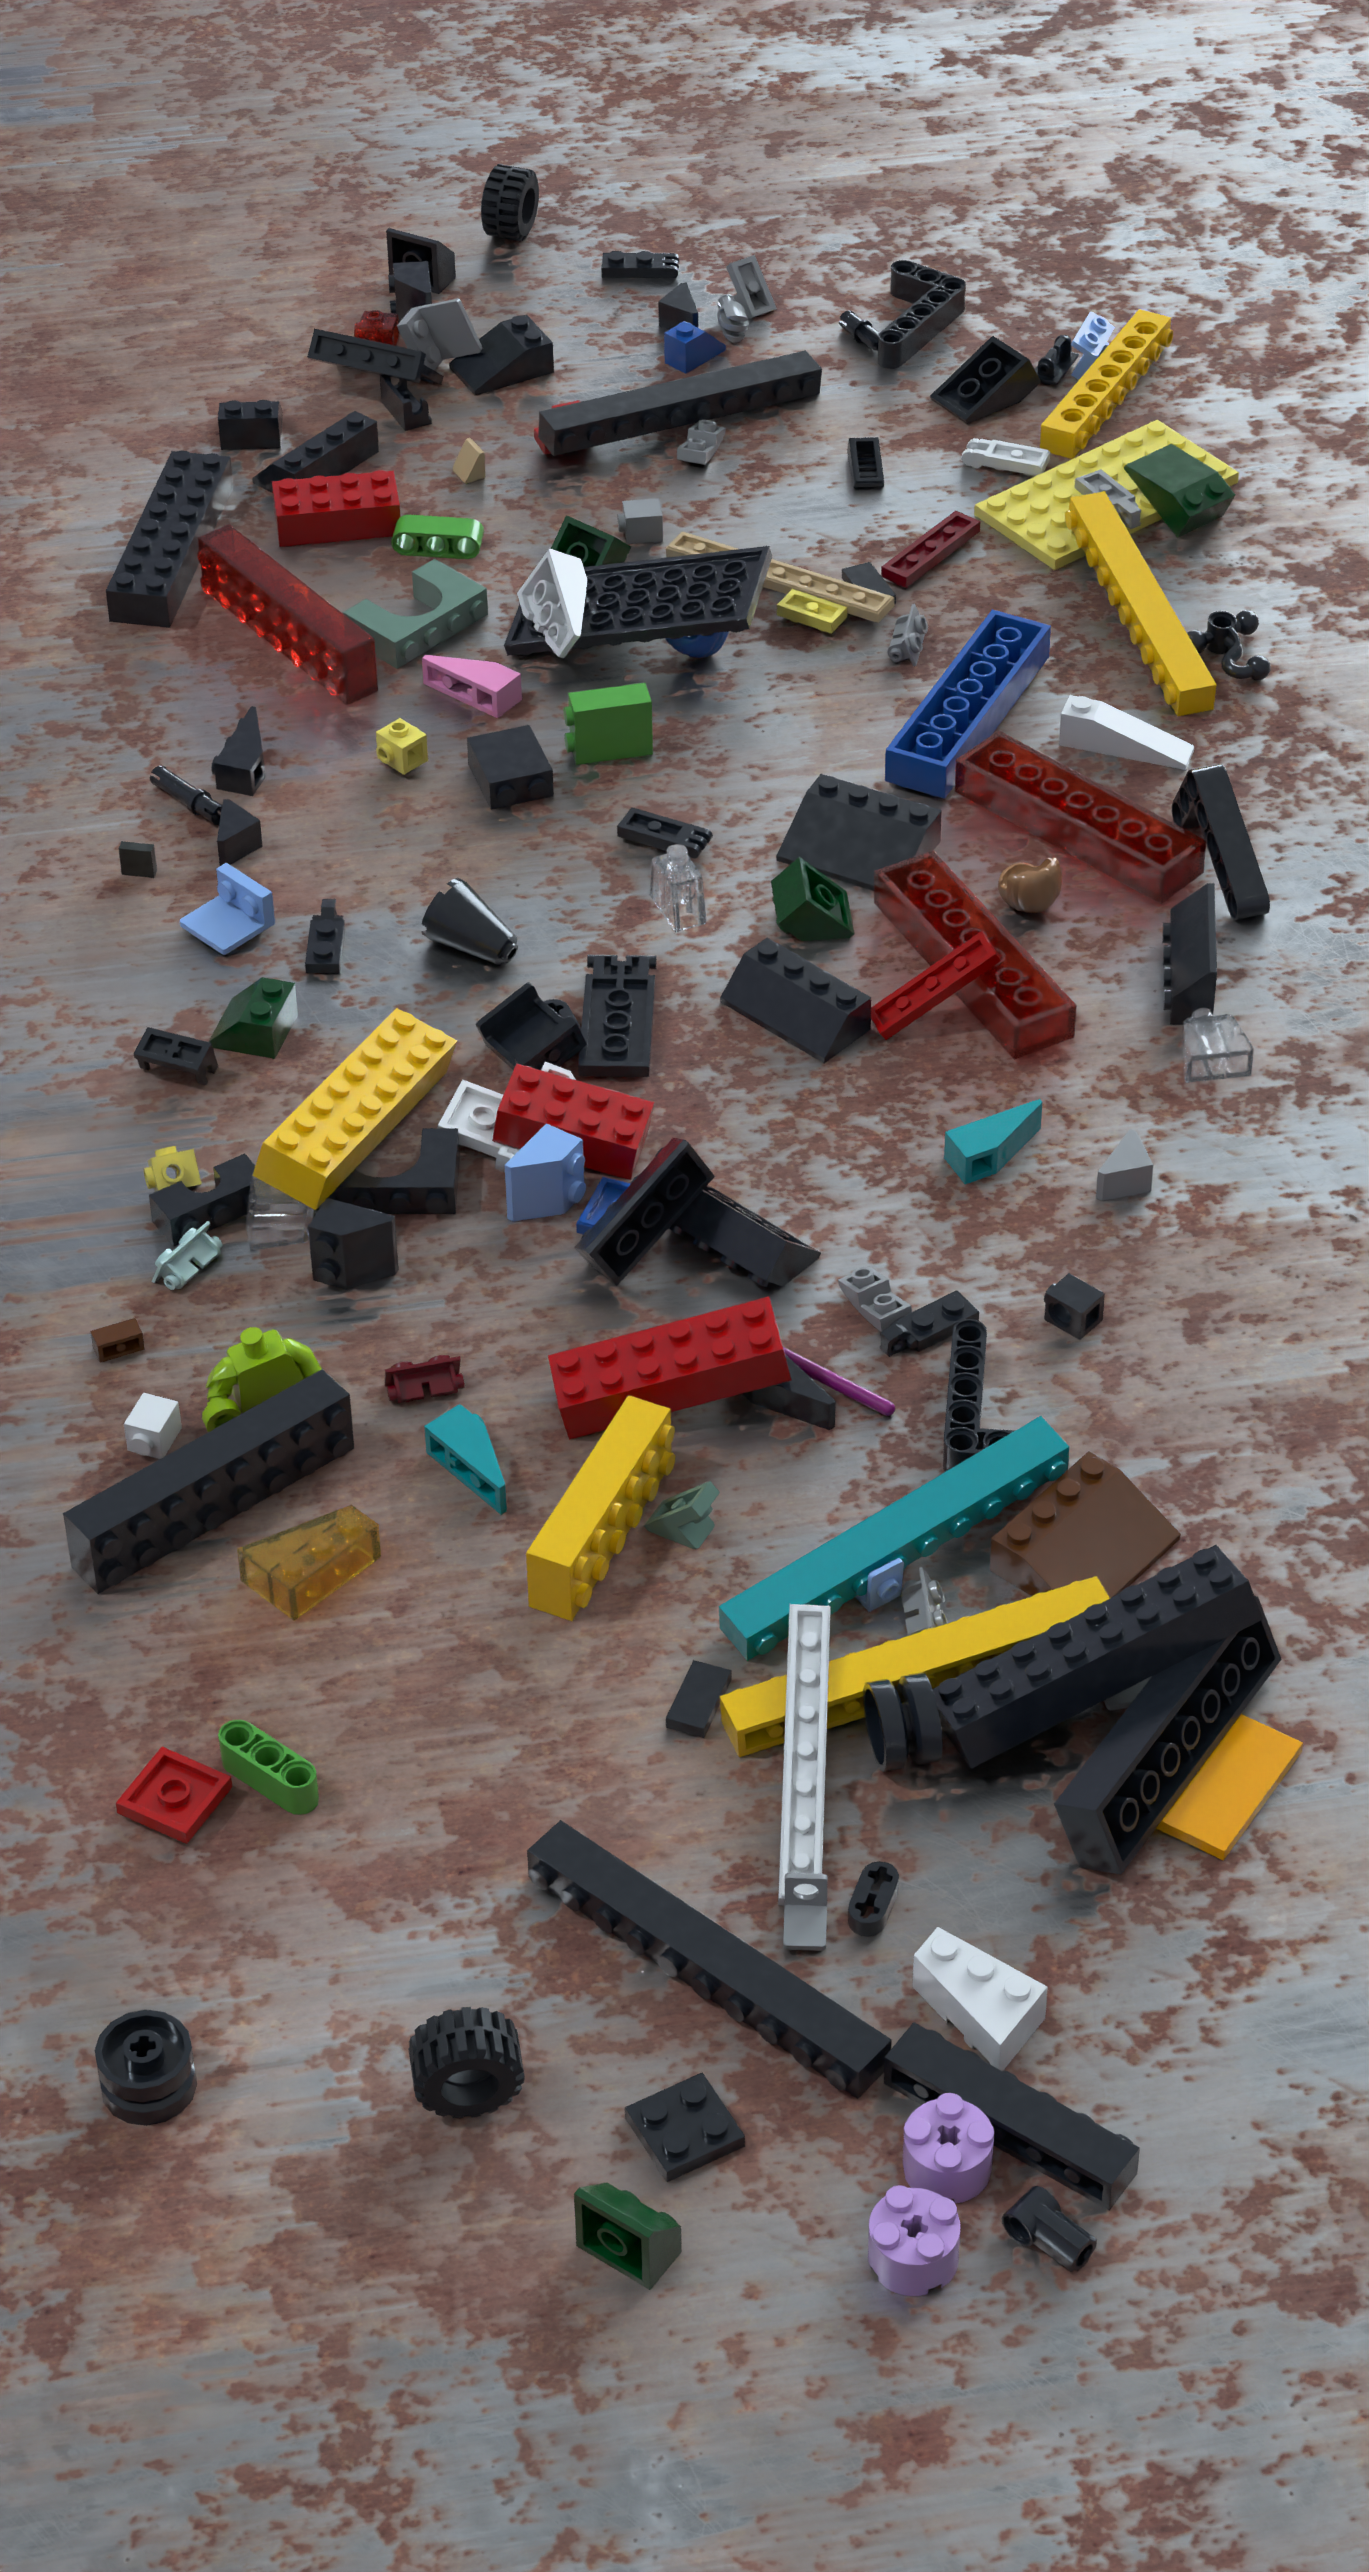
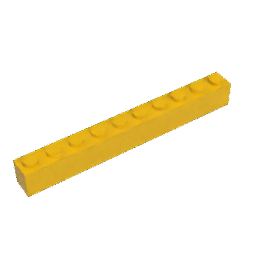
[1065,491,1217,717]
[720,1576,1110,1757]

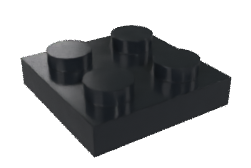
[625,2072,745,2182]

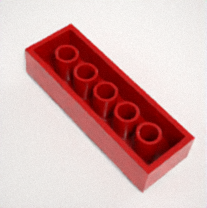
[548,1296,792,1440]

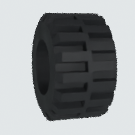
[481,164,539,241]
[408,2007,525,2118]

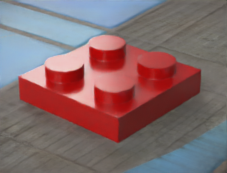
[116,1747,233,1844]

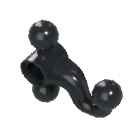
[1187,610,1271,680]

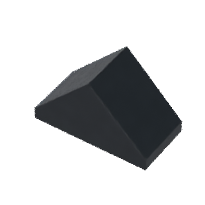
[658,282,698,330]
[217,799,263,866]

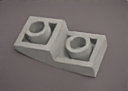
[677,420,726,465]
[838,1266,912,1332]

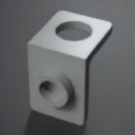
[783,1873,828,1951]

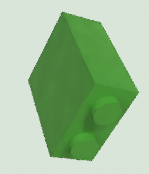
[563,683,653,765]

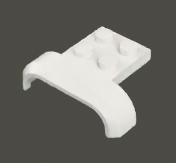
[437,1062,576,1173]

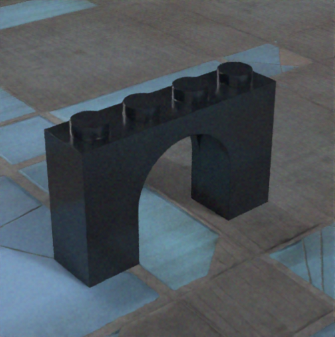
[310,1128,460,1214]

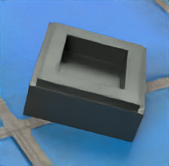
[118,841,157,878]

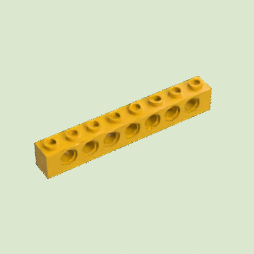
[1040,309,1173,459]

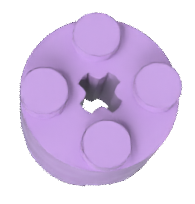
[903,2093,994,2203]
[868,2185,960,2296]

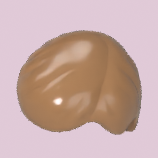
[998,857,1062,913]

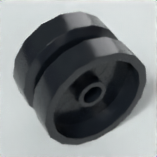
[863,1672,943,1772]
[94,2010,197,2126]

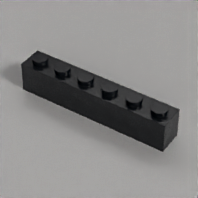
[884,2022,1140,2210]

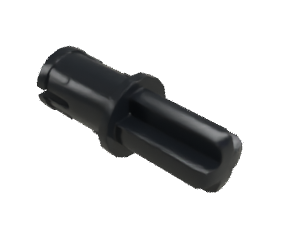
[839,310,879,351]

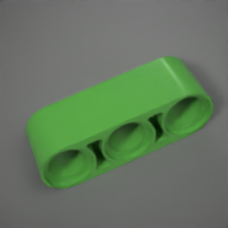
[391,515,484,559]
[218,1720,319,1815]

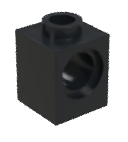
[1044,1273,1105,1340]

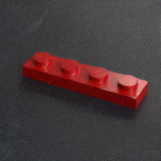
[871,931,1001,1040]

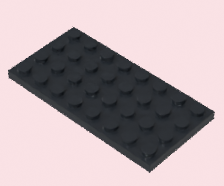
[504,546,772,656]

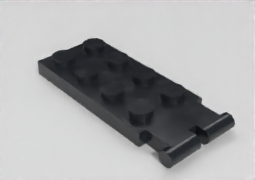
[578,954,657,1078]

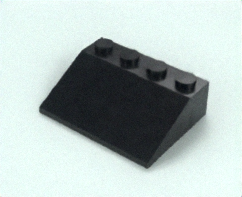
[776,774,942,899]

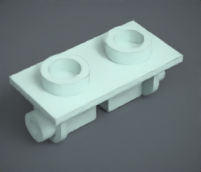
[152,1221,223,1290]

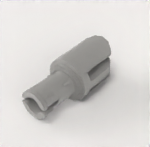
[717,294,749,343]

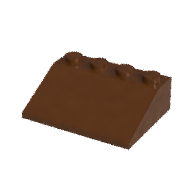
[990,1451,1181,1598]

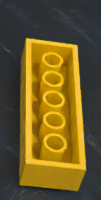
[526,1395,675,1621]

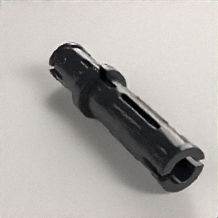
[150,765,222,825]

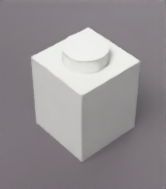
[124,1393,182,1459]

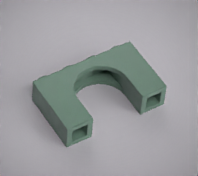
[343,559,488,669]

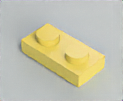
[777,589,847,634]

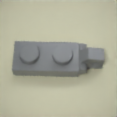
[1075,469,1141,529]

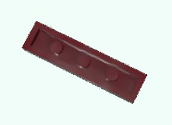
[881,511,981,588]

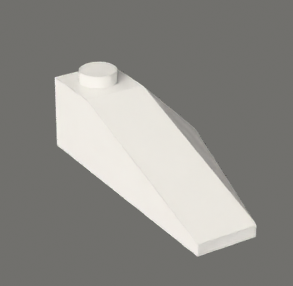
[517,549,587,658]
[1059,695,1194,770]

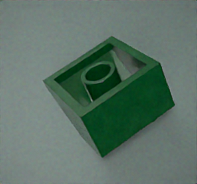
[551,515,632,567]
[771,857,855,941]
[209,977,298,1059]
[574,2183,682,2290]

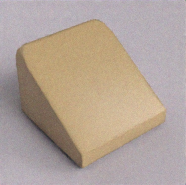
[453,438,486,484]

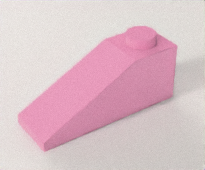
[422,655,522,718]

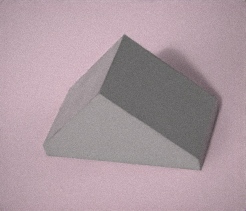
[1096,1129,1153,1201]

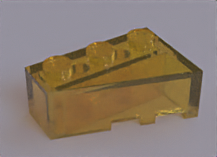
[237,1505,381,1621]

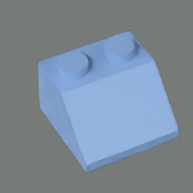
[505,1123,586,1222]

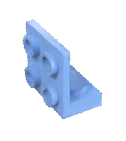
[180,863,275,955]

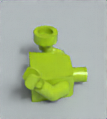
[202,1327,322,1432]

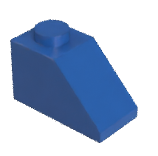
[664,321,726,374]

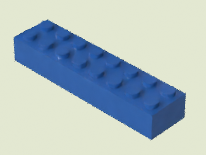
[885,609,1051,799]

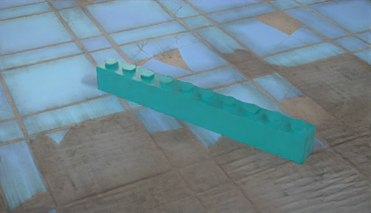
[719,1416,1070,1661]

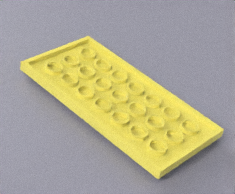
[974,420,1239,570]

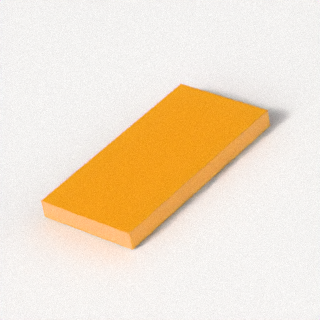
[1156,1714,1303,1861]

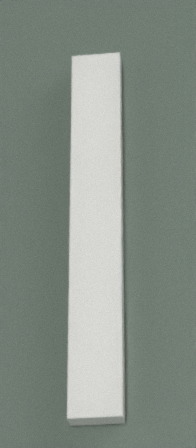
[778,1604,831,1905]

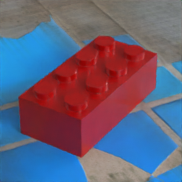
[272,470,401,547]
[492,1063,654,1180]

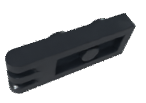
[601,251,680,278]
[617,807,713,859]

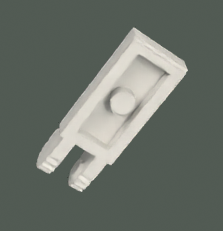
[961,438,1050,476]

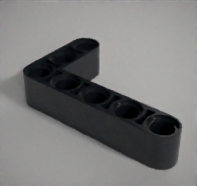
[878,260,966,369]
[1172,764,1270,920]
[943,1319,1049,1482]

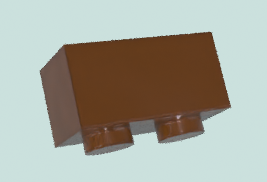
[90,1318,145,1363]

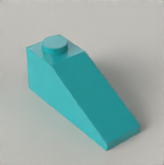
[424,1404,507,1515]

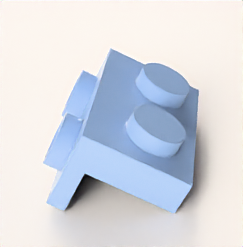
[1071,312,1115,380]

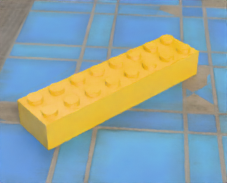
[252,1008,457,1210]

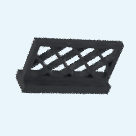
[307,328,444,385]

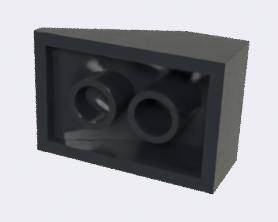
[449,315,554,396]
[930,336,1041,424]

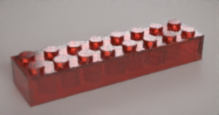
[197,524,378,705]
[955,730,1206,904]
[874,850,1077,1060]

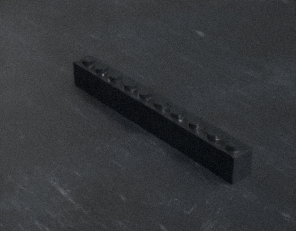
[538,350,822,456]
[527,1820,892,2099]

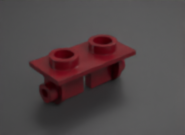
[384,1355,465,1404]

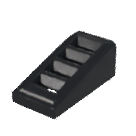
[847,437,884,488]

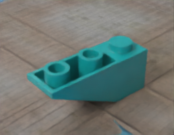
[944,1099,1042,1184]

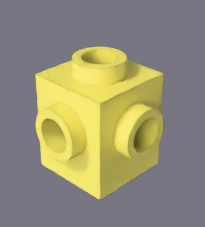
[376,718,428,775]
[143,1146,202,1192]

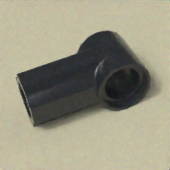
[1001,2186,1097,2272]

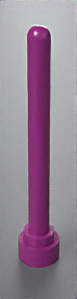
[783,1347,895,1416]

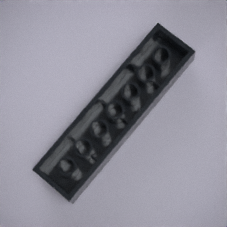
[106,450,233,628]
[63,1369,354,1594]
[933,1545,1263,1769]
[1054,1596,1282,1874]

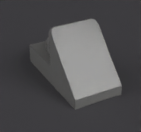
[726,255,777,319]

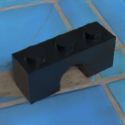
[149,1153,269,1246]

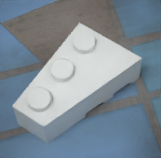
[913,1927,1048,2071]

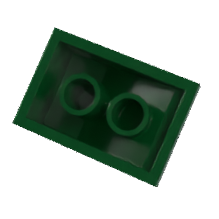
[1124,444,1236,538]

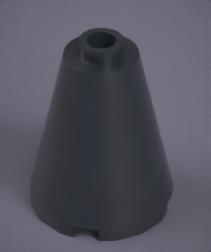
[421,878,518,965]

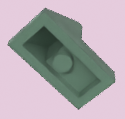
[644,1481,720,1549]

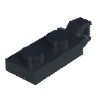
[305,899,345,974]
[880,1290,979,1357]

